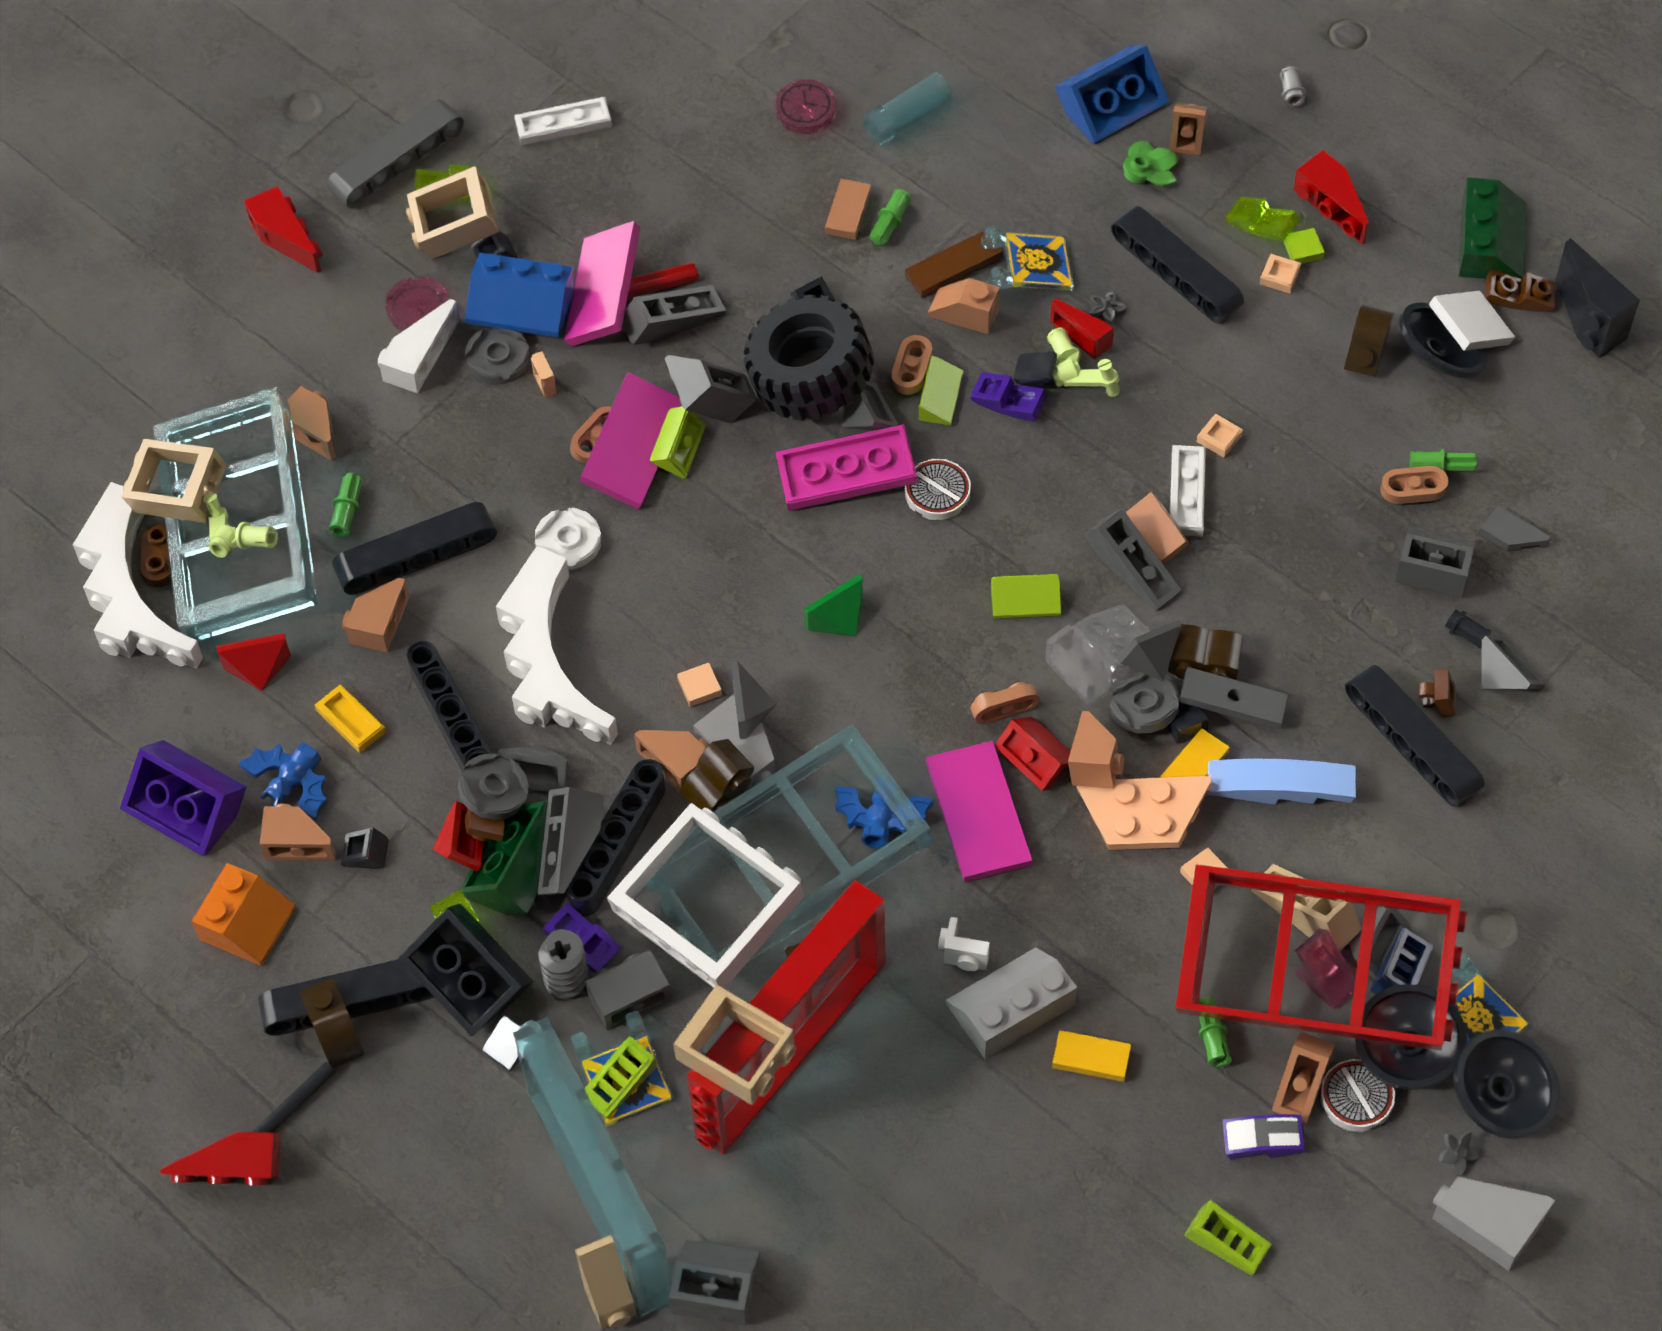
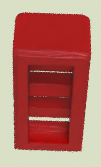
[1050,299,1114,359]

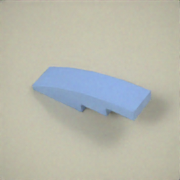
[1207,759,1356,805]

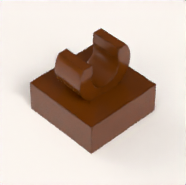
[1419,669,1456,717]

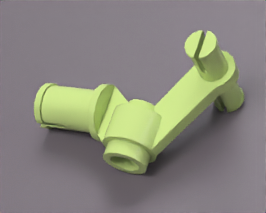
[1047,328,1120,397]
[203,493,278,558]

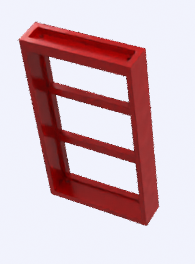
[1176,864,1467,1051]

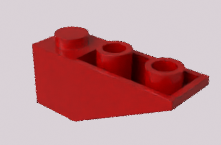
[1293,150,1369,245]
[243,186,323,273]
[160,1132,281,1185]

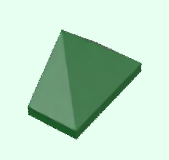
[804,574,863,637]

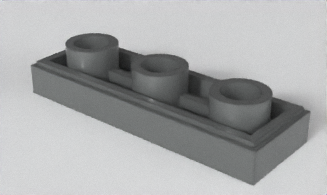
[1179,667,1288,729]

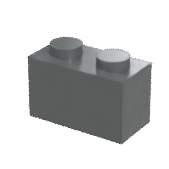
[585,950,672,1031]

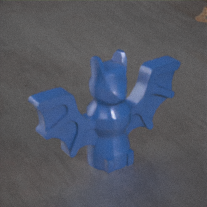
[239,742,327,821]
[835,781,933,849]

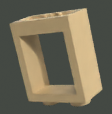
[406,166,499,260]
[121,439,227,523]
[674,985,796,1105]

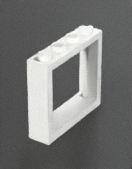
[607,803,804,989]

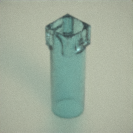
[863,72,952,146]

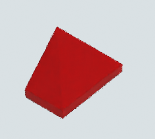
[217,633,291,691]
[432,800,484,871]

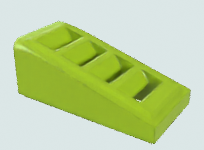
[580,1036,657,1119]
[1184,1200,1272,1276]

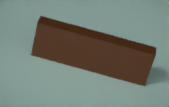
[905,229,1003,298]

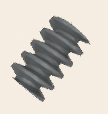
[538,929,589,999]

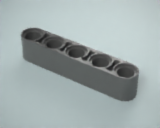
[327,99,465,208]

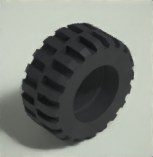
[743,295,874,421]

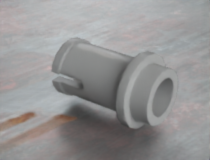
[1280,66,1307,107]

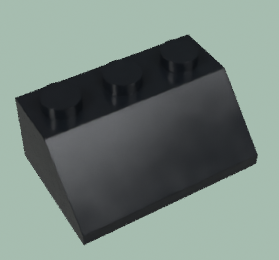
[398,903,534,1037]

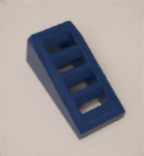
[1370,927,1433,994]

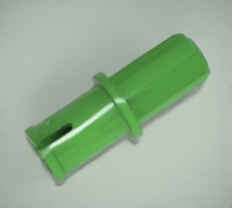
[870,189,912,246]
[1409,449,1477,471]
[328,473,362,538]
[1199,996,1232,1068]

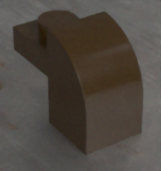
[1344,305,1394,377]
[299,978,365,1068]

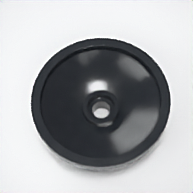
[1399,302,1487,378]
[1355,984,1467,1090]
[1454,1030,1560,1139]

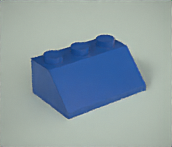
[1054,45,1170,143]
[464,253,574,338]

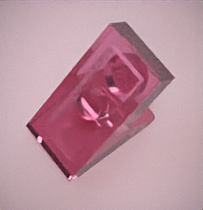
[1295,928,1355,1009]

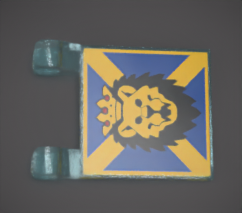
[981,226,1074,291]
[1452,953,1530,1044]
[571,1011,674,1127]

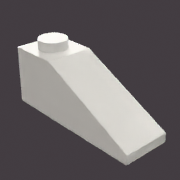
[378,299,460,393]

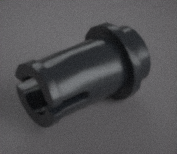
[1445,610,1492,649]

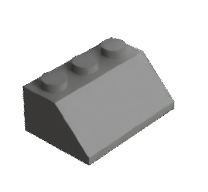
[945,947,1077,1059]

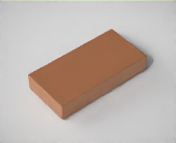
[825,179,871,240]
[1126,492,1190,565]

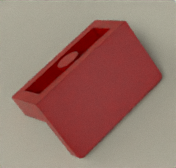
[994,717,1071,791]

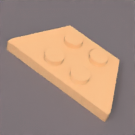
[1076,776,1212,850]

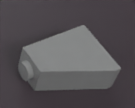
[693,694,775,796]
[1432,1177,1555,1271]

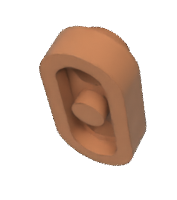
[891,335,932,395]
[570,406,611,464]
[1380,466,1448,504]
[970,682,1040,724]

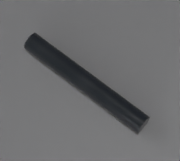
[252,1062,335,1133]

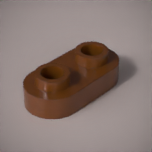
[140,524,177,587]

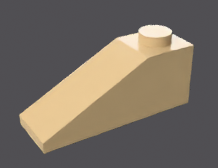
[1251,864,1362,953]
[575,1235,637,1330]

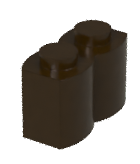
[1168,624,1243,680]
[680,739,754,819]

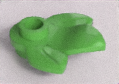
[1123,141,1178,186]

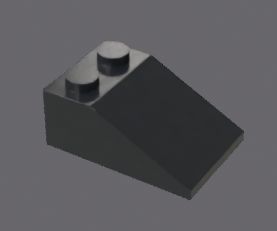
[1555,238,1640,358]

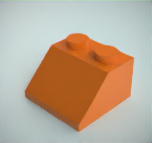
[192,863,296,966]

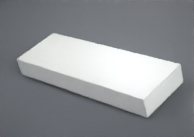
[514,97,612,146]
[1170,445,1206,537]

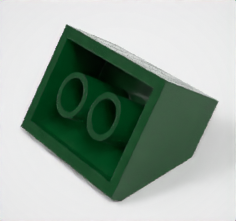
[1458,177,1526,279]
[458,801,548,915]

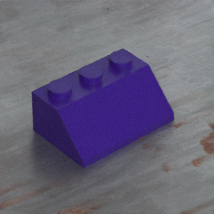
[120,740,247,856]

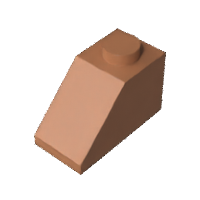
[1169,103,1208,156]
[928,278,1000,335]
[276,386,336,461]
[342,578,409,653]
[1068,711,1124,788]
[634,730,709,795]
[260,804,336,861]
[1272,1031,1335,1124]

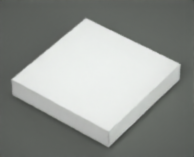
[1429,291,1515,351]

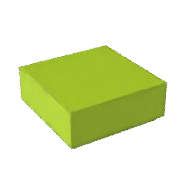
[1283,228,1325,264]

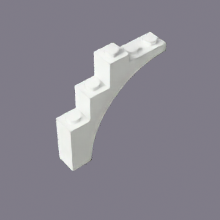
[73,482,203,669]
[496,545,618,745]

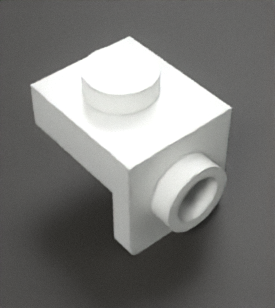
[938,917,990,971]

